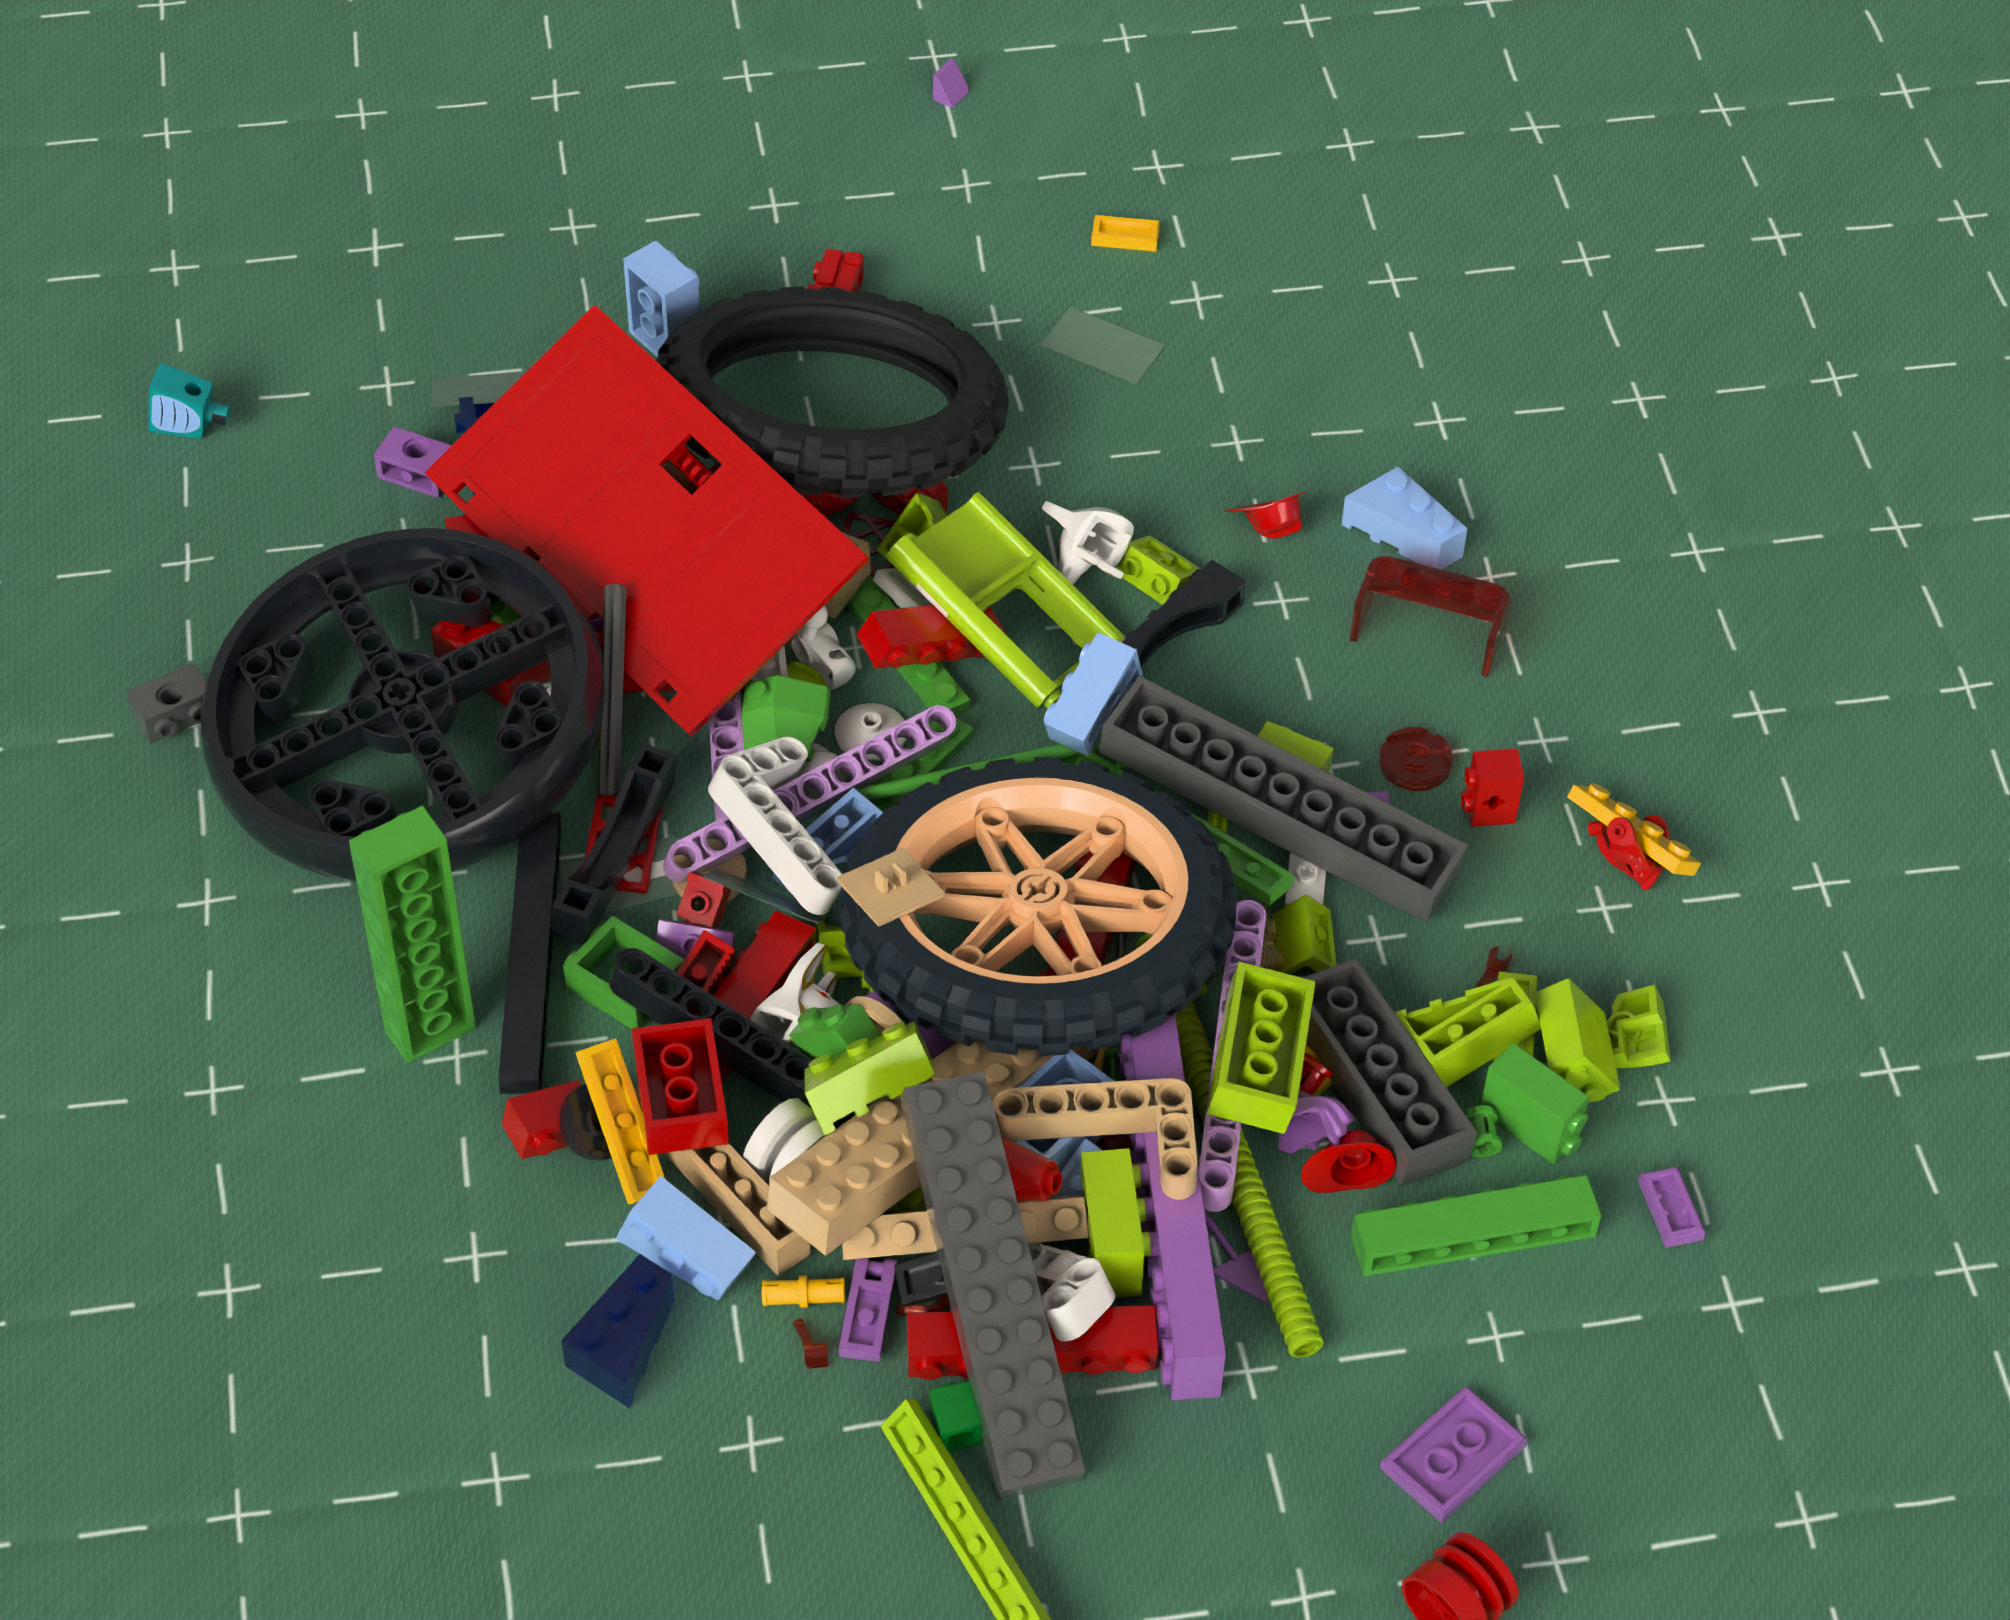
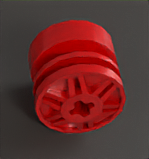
[1401,1531,1519,1620]

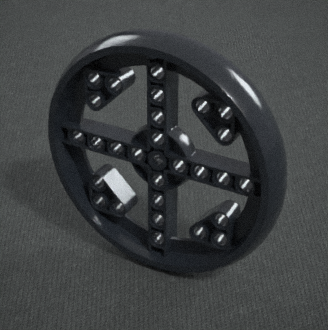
[201,528,605,882]

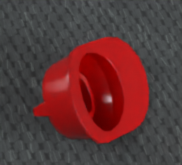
[1224,491,1306,539]
[1301,1130,1396,1193]

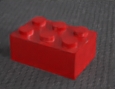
[631,1018,729,1155]

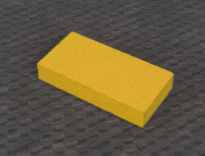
[1091,215,1160,252]

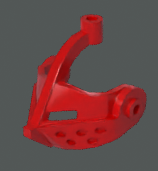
[1588,815,1671,890]

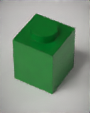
[929,1381,982,1452]

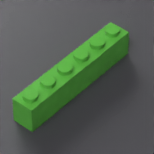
[1350,1175,1601,1277]

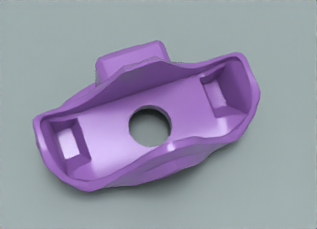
[1265,1090,1355,1154]

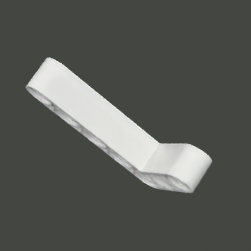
[708,736,842,915]

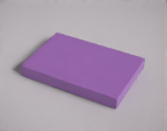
[1380,1386,1528,1523]

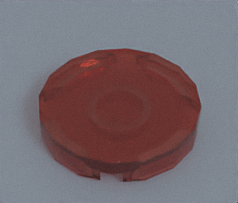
[1379,727,1453,791]

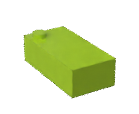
[1206,962,1316,1134]

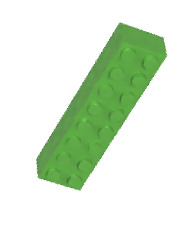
[349,805,476,1063]

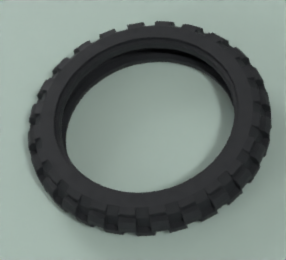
[656,286,1009,498]

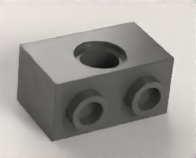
[126,663,206,744]

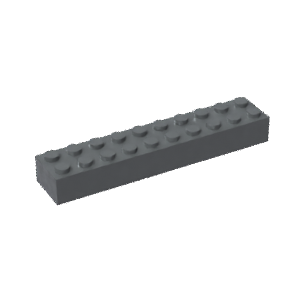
[1099,676,1469,923]
[901,1071,1086,1500]

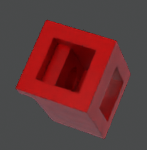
[676,872,732,928]

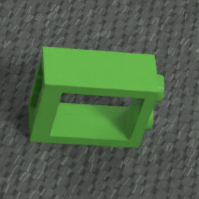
[563,916,684,1029]

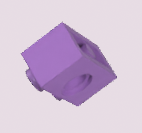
[374,427,452,498]

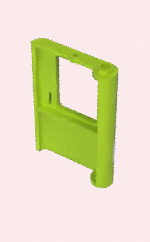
[886,492,1125,710]

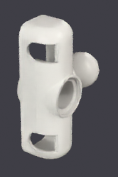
[787,606,856,690]

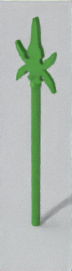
[856,740,1125,801]

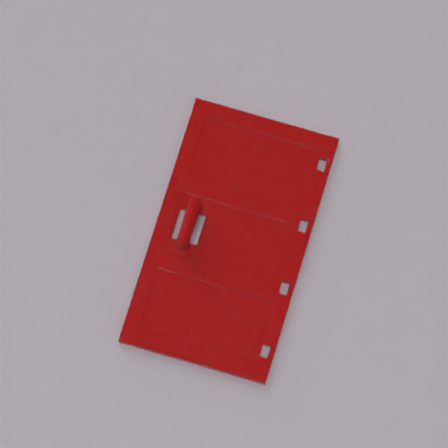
[424,305,870,737]

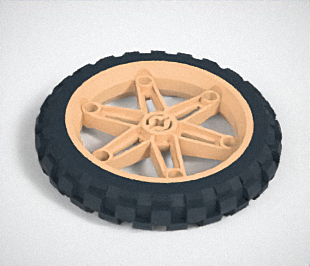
[840,757,1237,1056]

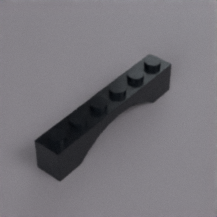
[1113,560,1246,711]
[551,742,677,945]

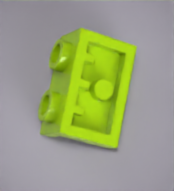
[1117,535,1201,605]

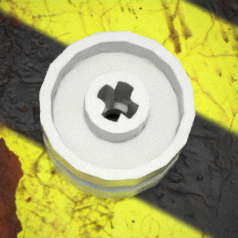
[743,1098,837,1181]

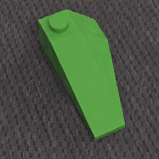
[742,675,831,779]

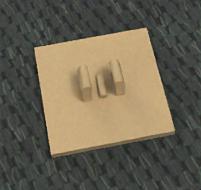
[837,848,945,927]

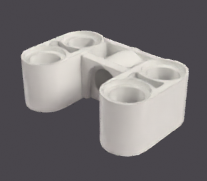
[1028,1242,1115,1341]

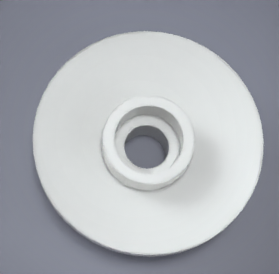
[834,703,907,762]

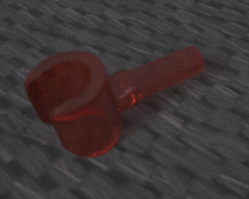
[1474,946,1512,988]
[896,1296,951,1315]
[793,1319,829,1369]

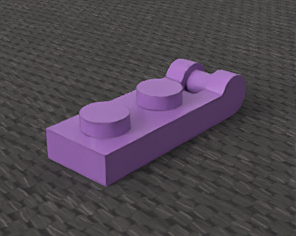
[839,1258,898,1362]

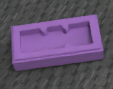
[656,918,736,971]
[1638,1166,1706,1248]

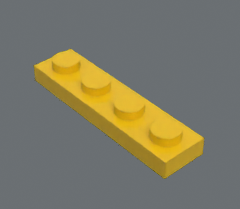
[1567,783,1701,876]
[575,1038,665,1205]

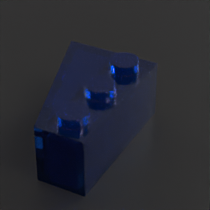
[561,1254,675,1409]

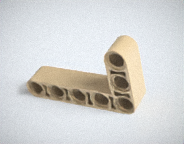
[992,1078,1197,1200]

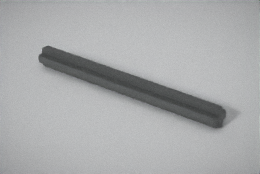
[598,584,626,797]

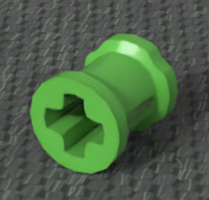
[1464,1105,1503,1158]

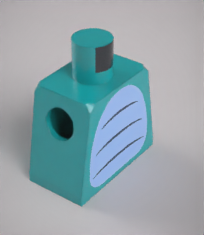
[148,363,231,439]

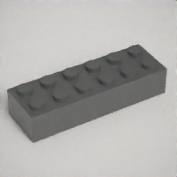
[1303,958,1477,1187]

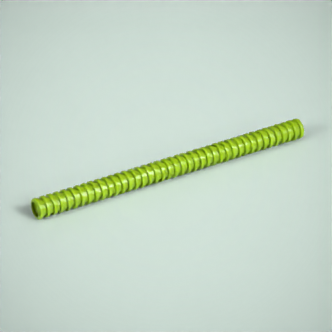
[1136,933,1324,1358]

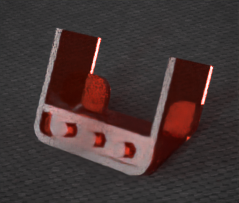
[1350,556,1512,677]

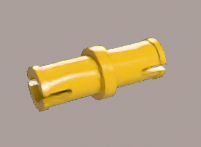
[762,1275,846,1308]

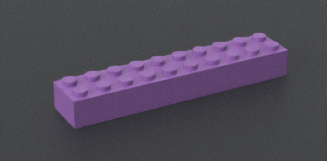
[1118,1014,1226,1401]

